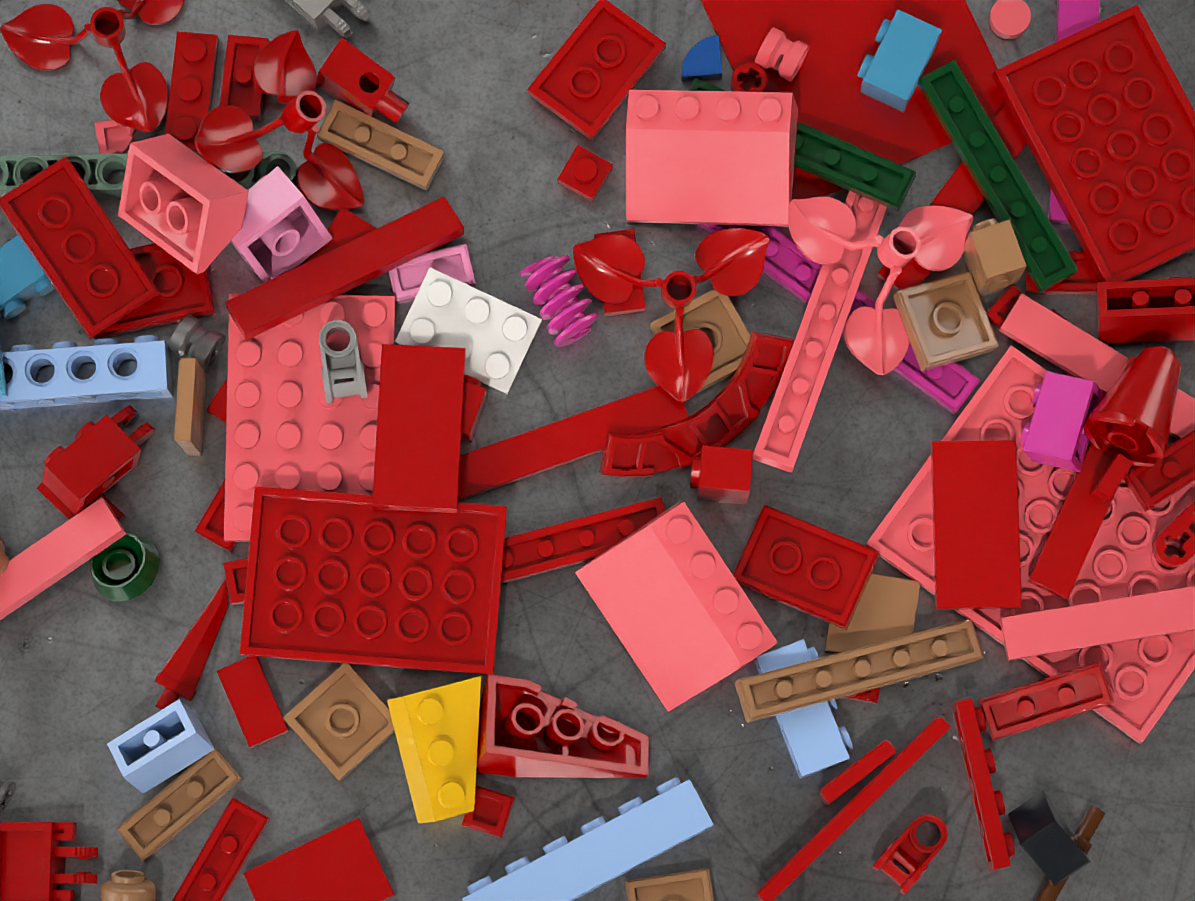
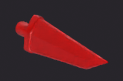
[154,579,228,710]

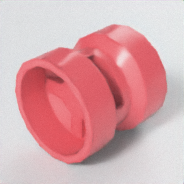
[755,27,810,82]

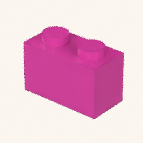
[1021,371,1103,472]

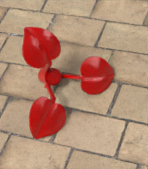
[0,0,184,133]
[194,30,364,210]
[573,228,769,402]

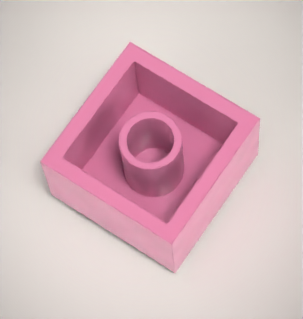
[230,167,333,283]

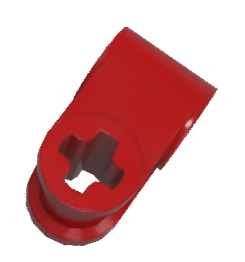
[872,814,948,895]

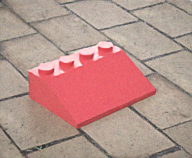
[626,90,798,227]
[575,502,778,712]

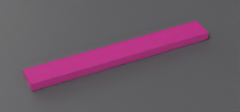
[699,224,981,415]

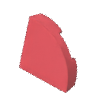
[95,117,137,154]

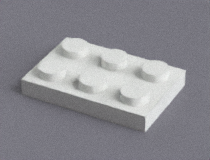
[395,268,542,395]

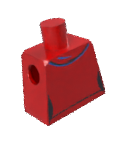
[316,38,410,123]

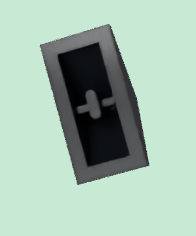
[1008,790,1091,885]

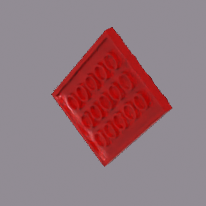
[992,4,1195,282]
[239,486,507,675]

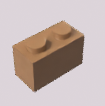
[962,218,1026,297]

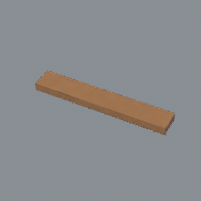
[734,619,984,723]

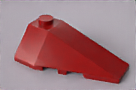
[476,674,649,778]

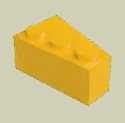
[387,676,481,823]

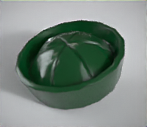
[90,532,160,601]

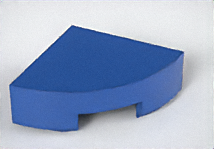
[682,35,722,81]

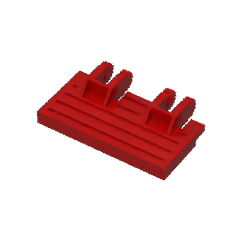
[0,822,98,901]

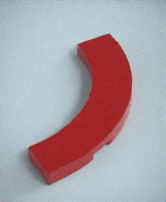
[599,331,795,477]

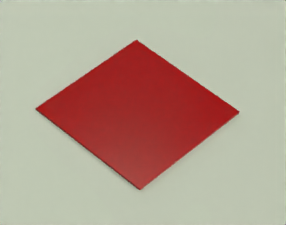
[700,0,1006,200]

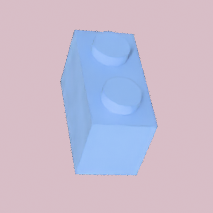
[107,699,215,794]

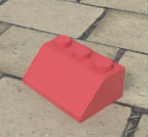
[118,134,249,274]

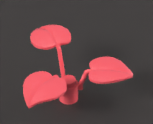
[788,197,974,375]

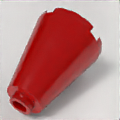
[1083,346,1181,466]

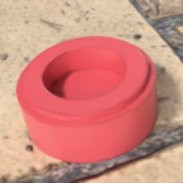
[989,0,1031,39]

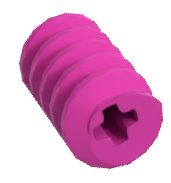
[520,255,599,347]

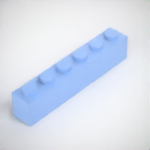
[462,777,714,901]

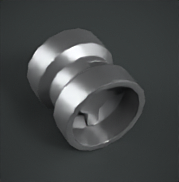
[168,315,226,371]

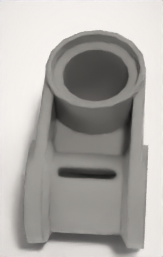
[319,320,368,404]

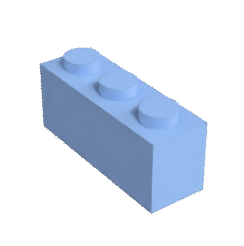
[754,639,853,779]

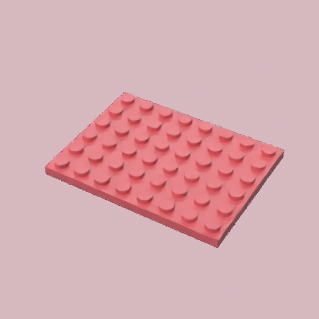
[865,345,1195,744]

